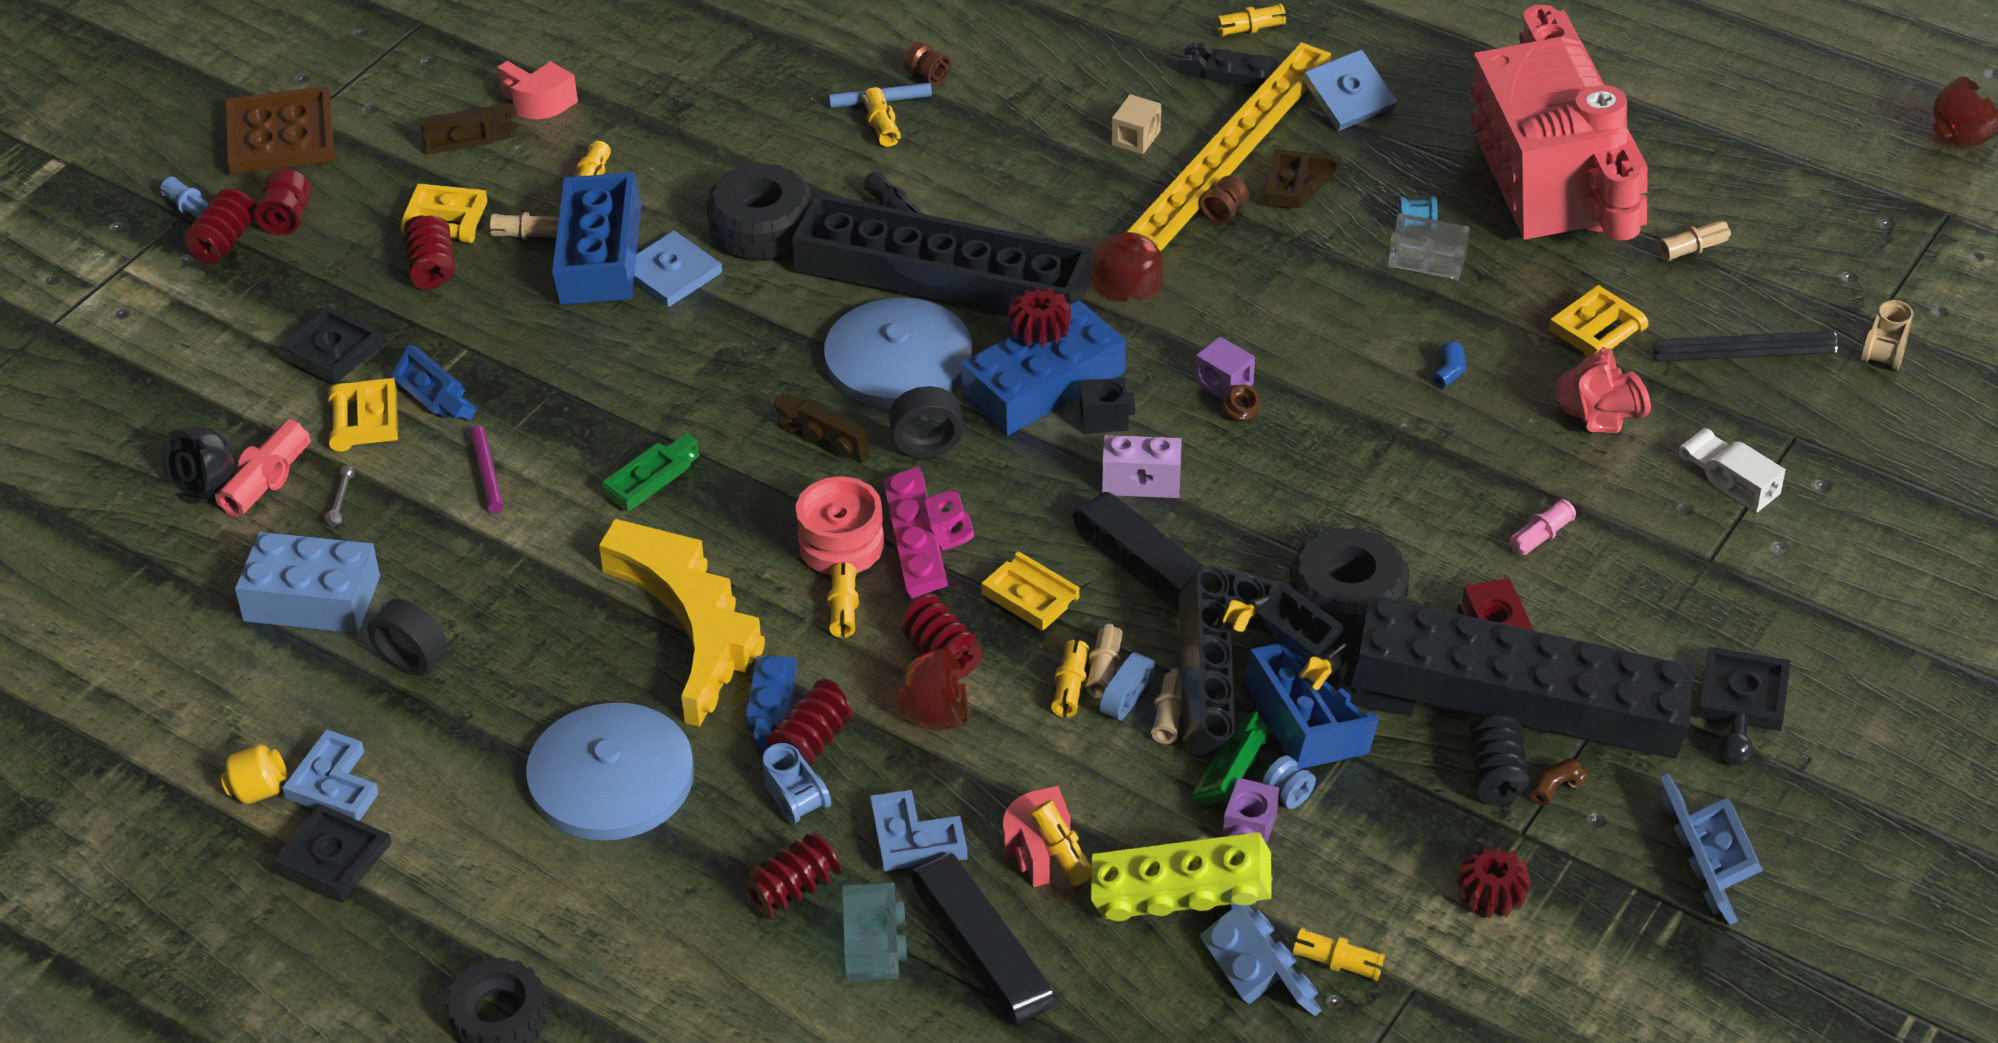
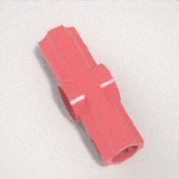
[215,419,311,518]

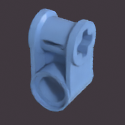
[763,743,831,825]

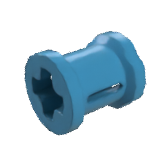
[1398,197,1438,229]

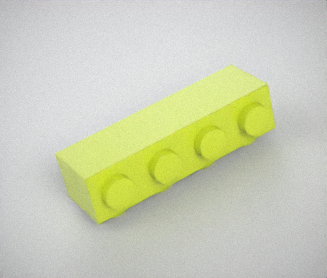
[1091,832,1271,921]

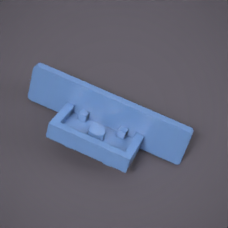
[1660,773,1763,925]
[1199,904,1322,1016]

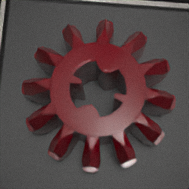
[1007,286,1071,349]
[1456,845,1531,919]

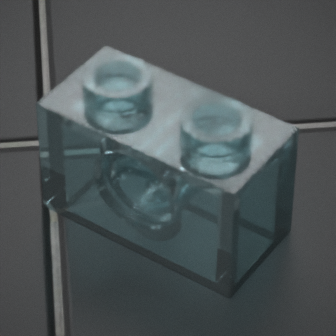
[842,883,907,982]

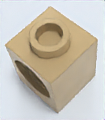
[1112,94,1161,154]

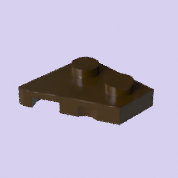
[1264,149,1341,209]

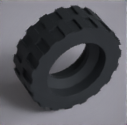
[446,957,547,1043]

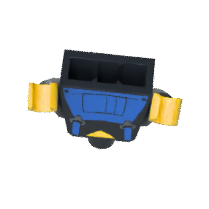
[1222,582,1350,690]

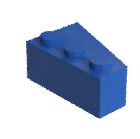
[1242,642,1379,769]

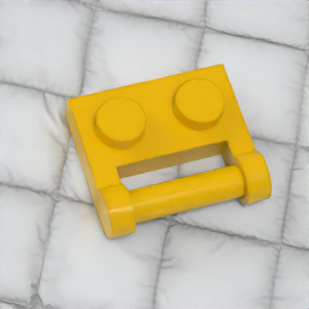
[401,183,488,243]
[1549,285,1648,357]
[329,378,398,452]

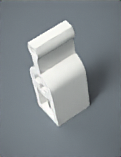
[1678,428,1786,513]

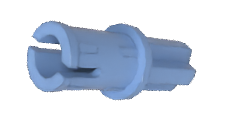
[160,176,209,218]

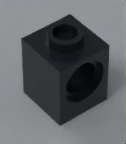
[1080,378,1135,434]

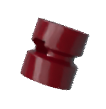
[254,168,312,236]

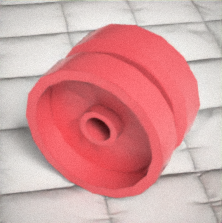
[796,476,884,575]

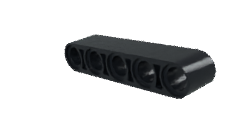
[1073,492,1204,613]
[911,852,1055,1026]

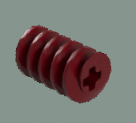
[184,188,256,264]
[404,215,456,290]
[901,594,983,680]
[767,679,853,766]
[746,832,841,920]

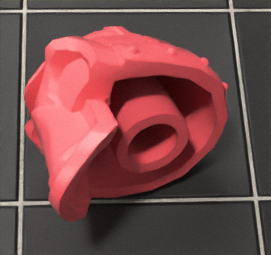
[1554,347,1651,433]

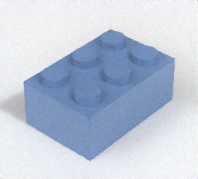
[235,532,380,633]

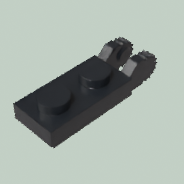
[1179,42,1279,88]

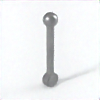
[325,465,355,527]

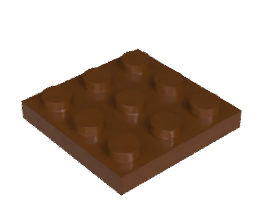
[226,86,335,174]

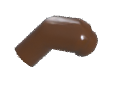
[1530,758,1587,806]

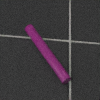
[470,425,503,514]

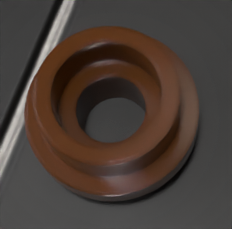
[1222,384,1260,422]

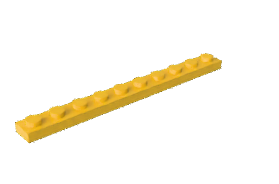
[1127,42,1331,255]

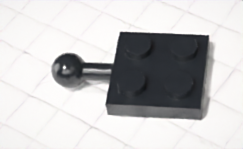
[1698,646,1791,766]

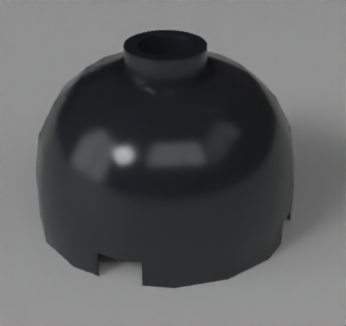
[162,425,236,504]

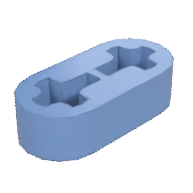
[1100,652,1155,721]

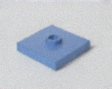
[1302,49,1397,131]
[634,231,722,307]

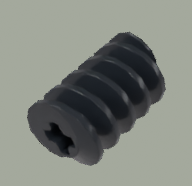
[1469,715,1530,807]

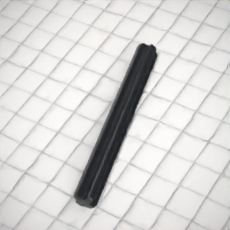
[1653,331,1838,362]

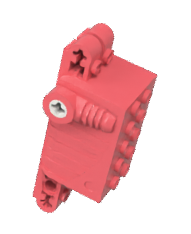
[1470,4,1647,241]

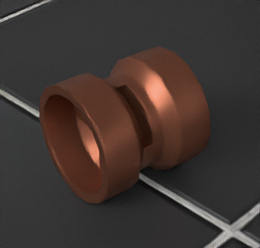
[904,41,951,86]
[1201,175,1249,224]

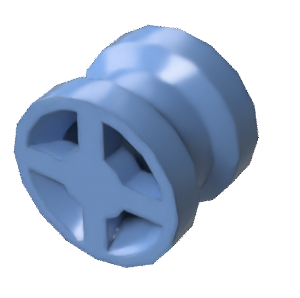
[1263,755,1316,809]

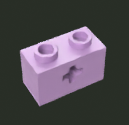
[1102,435,1182,498]

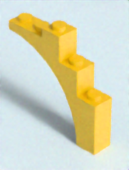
[599,519,765,727]

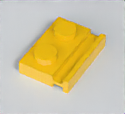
[981,551,1079,631]

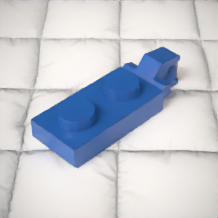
[390,345,477,421]
[746,656,797,752]

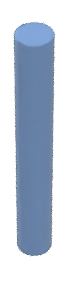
[829,83,932,108]

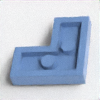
[283,729,379,821]
[870,790,968,871]

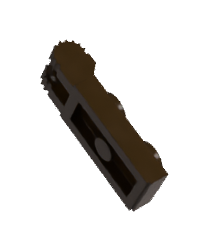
[419,103,519,155]
[774,393,870,464]

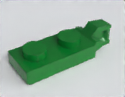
[601,433,700,512]
[1192,711,1271,808]

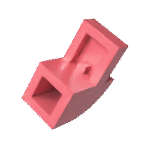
[497,61,578,119]
[1003,786,1070,887]

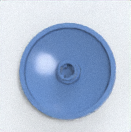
[824,298,972,409]
[526,703,694,841]

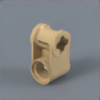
[1861,300,1913,371]

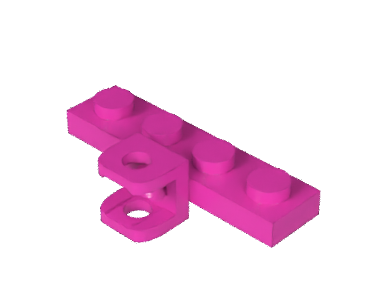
[883,466,974,599]

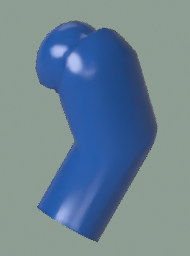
[1431,341,1466,389]

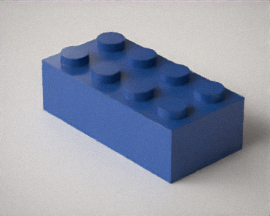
[552,172,642,305]
[961,300,1126,436]

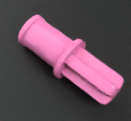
[1509,499,1576,555]

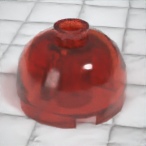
[1933,76,1998,148]
[1093,232,1164,302]
[897,647,969,731]

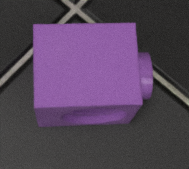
[1195,336,1255,399]
[1223,778,1279,845]

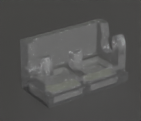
[1388,213,1470,280]

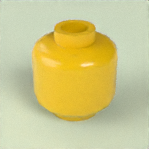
[221,744,287,805]

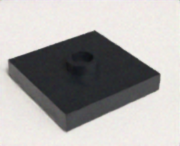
[278,306,384,385]
[270,804,392,903]

